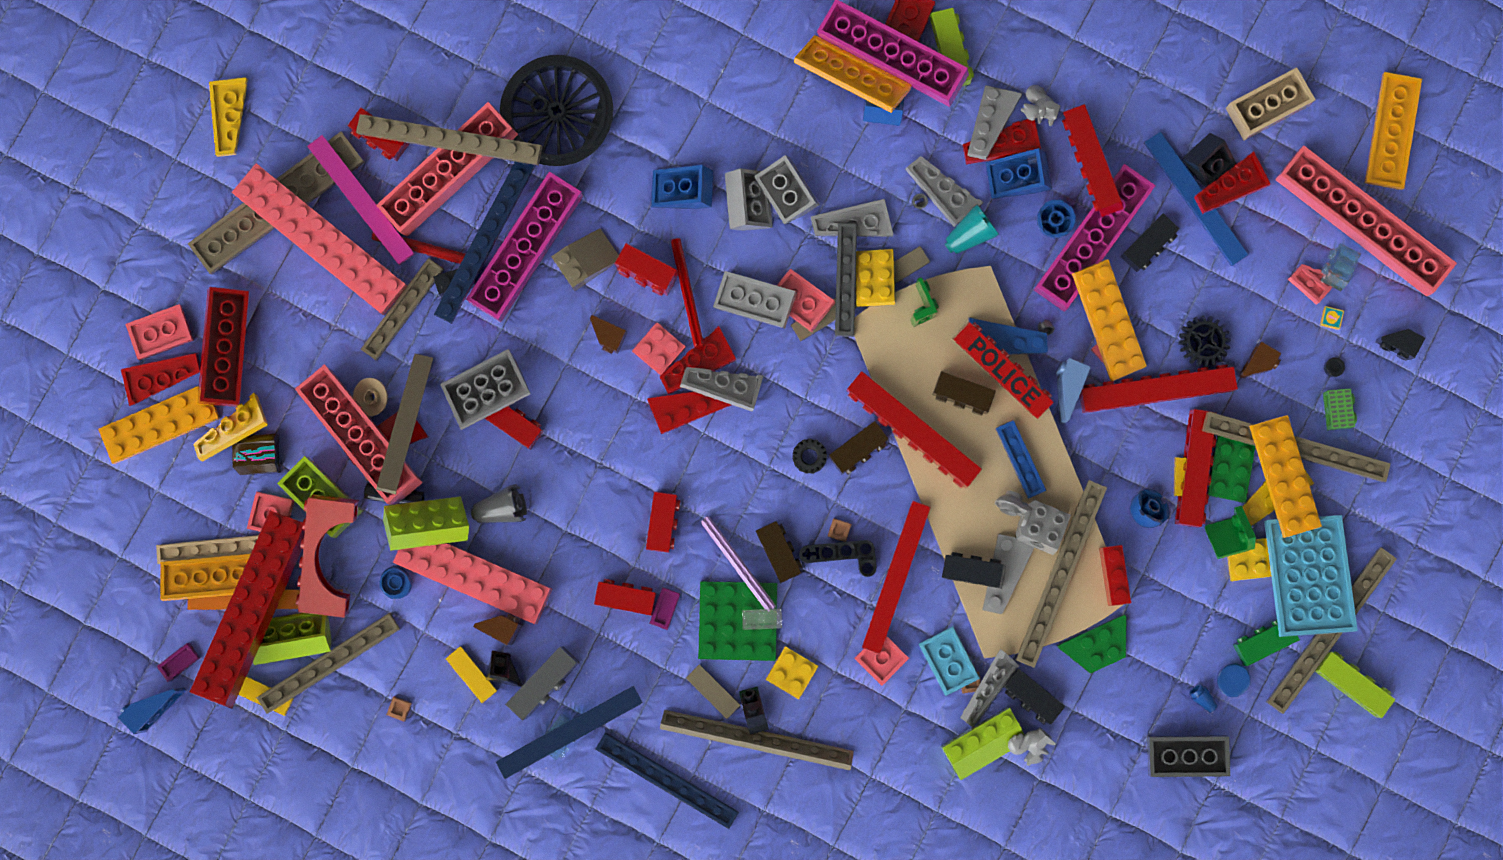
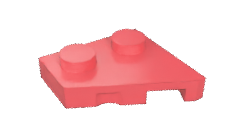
[1288,264,1341,305]

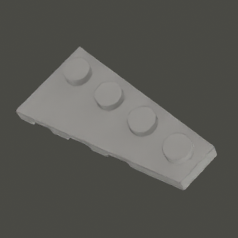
[811,199,894,237]

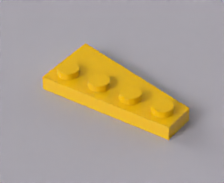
[193,393,268,462]

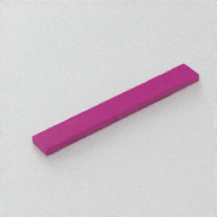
[307,135,414,265]

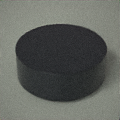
[1324,357,1345,377]

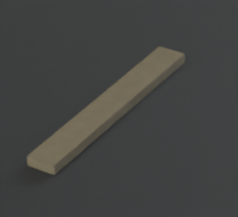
[791,246,930,342]
[376,353,433,494]
[257,613,401,714]

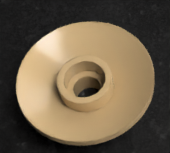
[353,378,388,416]

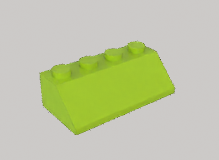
[253,613,332,665]
[940,707,1024,780]

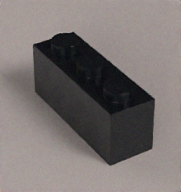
[1120,213,1180,272]
[942,552,1006,589]
[1004,669,1065,725]

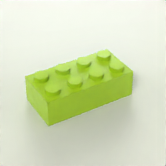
[277,456,363,538]
[383,496,469,551]

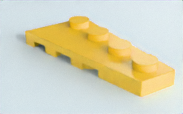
[209,77,248,157]
[1242,470,1314,526]

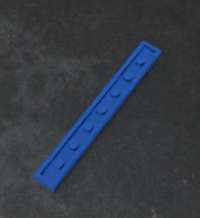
[1144,132,1248,266]

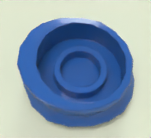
[379,566,412,599]
[1217,664,1251,698]

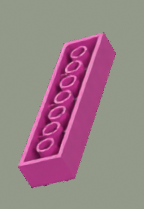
[817,0,969,107]
[1034,164,1156,312]
[466,172,583,323]

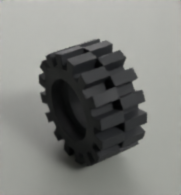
[792,438,827,474]

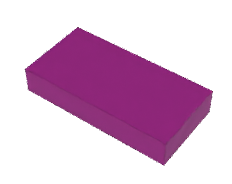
[649,587,680,630]
[156,643,200,682]

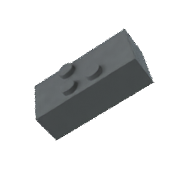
[505,646,580,721]
[1147,735,1230,777]

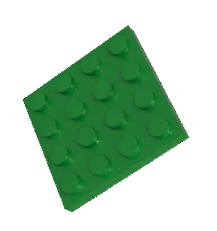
[698,581,777,661]

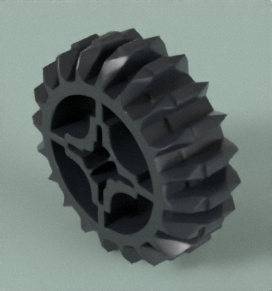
[1178,316,1231,367]

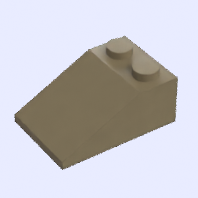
[551,228,619,291]

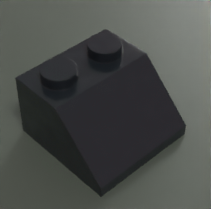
[1183,133,1236,187]

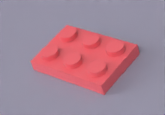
[777,269,835,332]
[125,304,194,360]

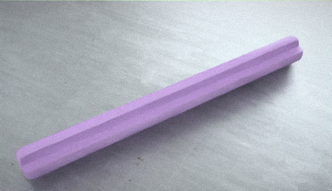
[701,516,776,612]

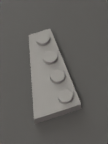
[967,85,1022,160]
[905,156,984,227]
[680,367,763,412]
[982,534,1034,614]
[960,649,1019,728]

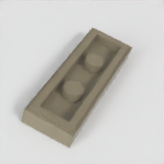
[686,664,740,719]

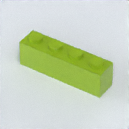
[930,8,974,86]
[1315,651,1396,718]

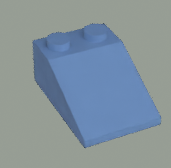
[1056,358,1091,424]

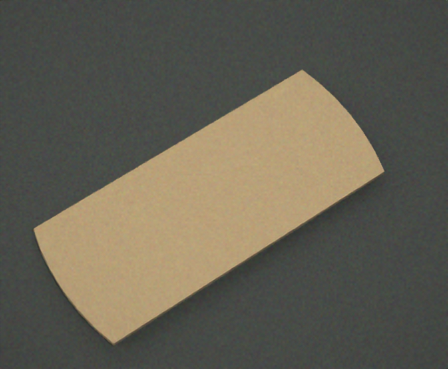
[854,266,1124,658]

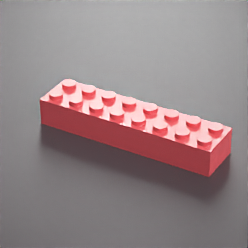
[376,102,518,237]
[295,364,423,505]
[393,543,552,624]

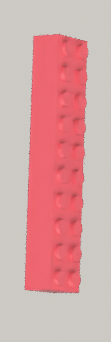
[1275,145,1457,297]
[231,163,407,315]

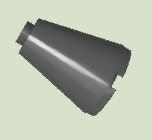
[471,484,527,523]

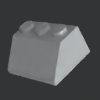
[754,155,820,224]
[725,168,773,231]

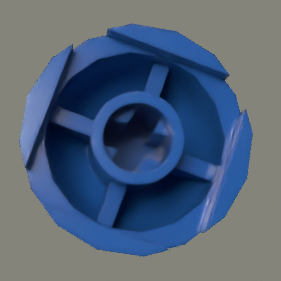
[1037,200,1075,239]
[1130,488,1170,528]

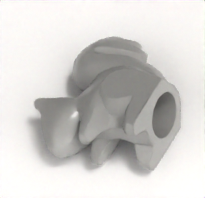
[1021,85,1060,126]
[1008,727,1056,766]

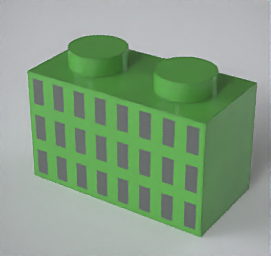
[1323,389,1357,431]

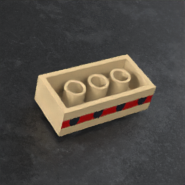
[1225,67,1315,141]

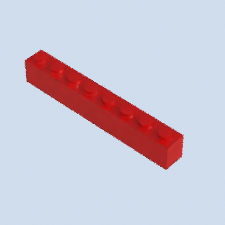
[1079,364,1238,414]
[846,371,982,488]

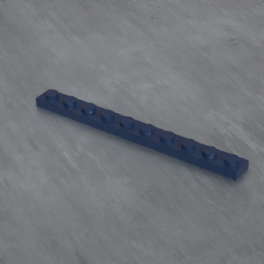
[434,161,536,324]

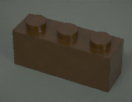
[932,371,996,416]
[828,421,889,475]
[756,521,803,584]

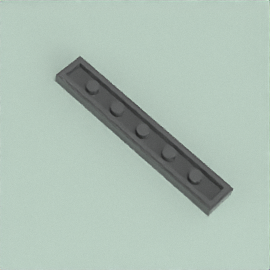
[835,223,857,337]

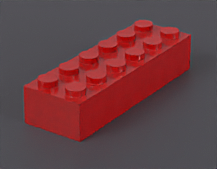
[197,287,249,407]

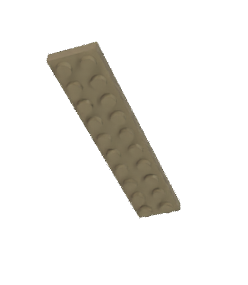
[188,132,365,275]

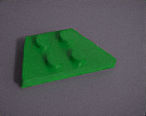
[1057,614,1126,674]

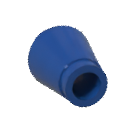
[1189,684,1218,713]

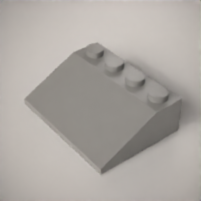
[440,349,530,430]

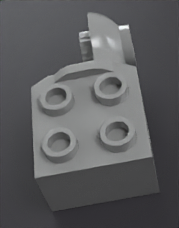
[995,491,1071,555]

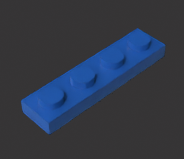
[995,420,1046,499]

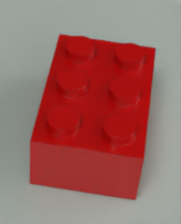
[615,243,678,296]

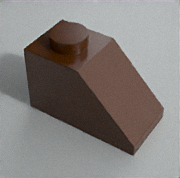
[590,315,627,354]
[1238,341,1281,378]

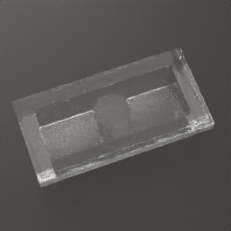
[742,608,782,630]

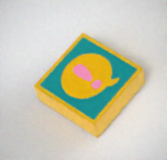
[1320,306,1344,330]

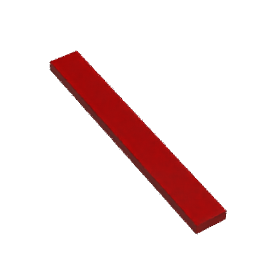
[862,501,931,654]

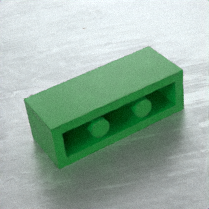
[1233,619,1300,666]

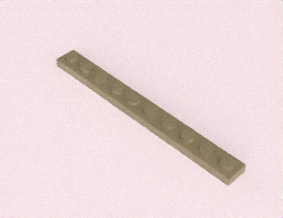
[356,114,543,165]
[1202,412,1391,482]
[1016,480,1107,668]
[1266,547,1397,714]
[660,710,854,770]

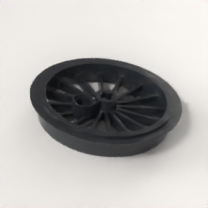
[500,55,613,166]

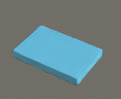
[919,627,980,696]

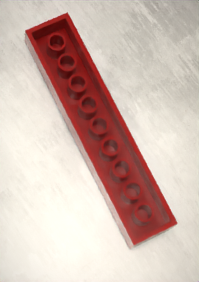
[190,510,305,709]

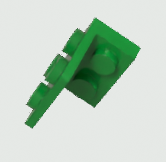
[910,277,939,327]
[1204,505,1256,559]

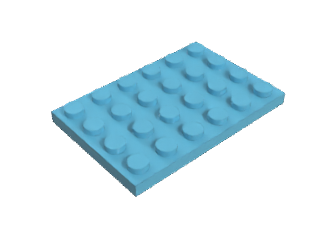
[1264,515,1358,637]

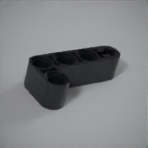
[799,540,877,577]

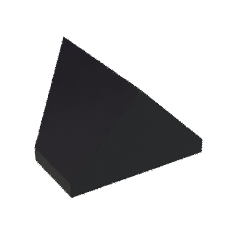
[486,650,522,687]

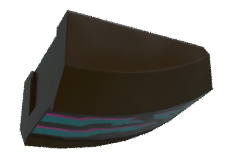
[232,434,281,475]

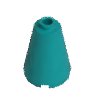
[945,204,999,254]

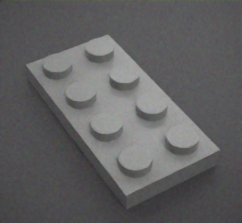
[713,271,797,329]

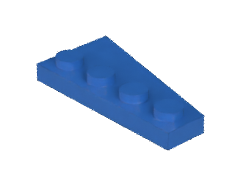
[968,318,1048,357]

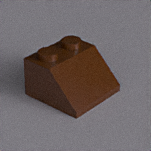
[473,614,523,645]

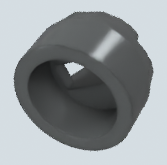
[912,194,928,209]
[1038,319,1055,336]

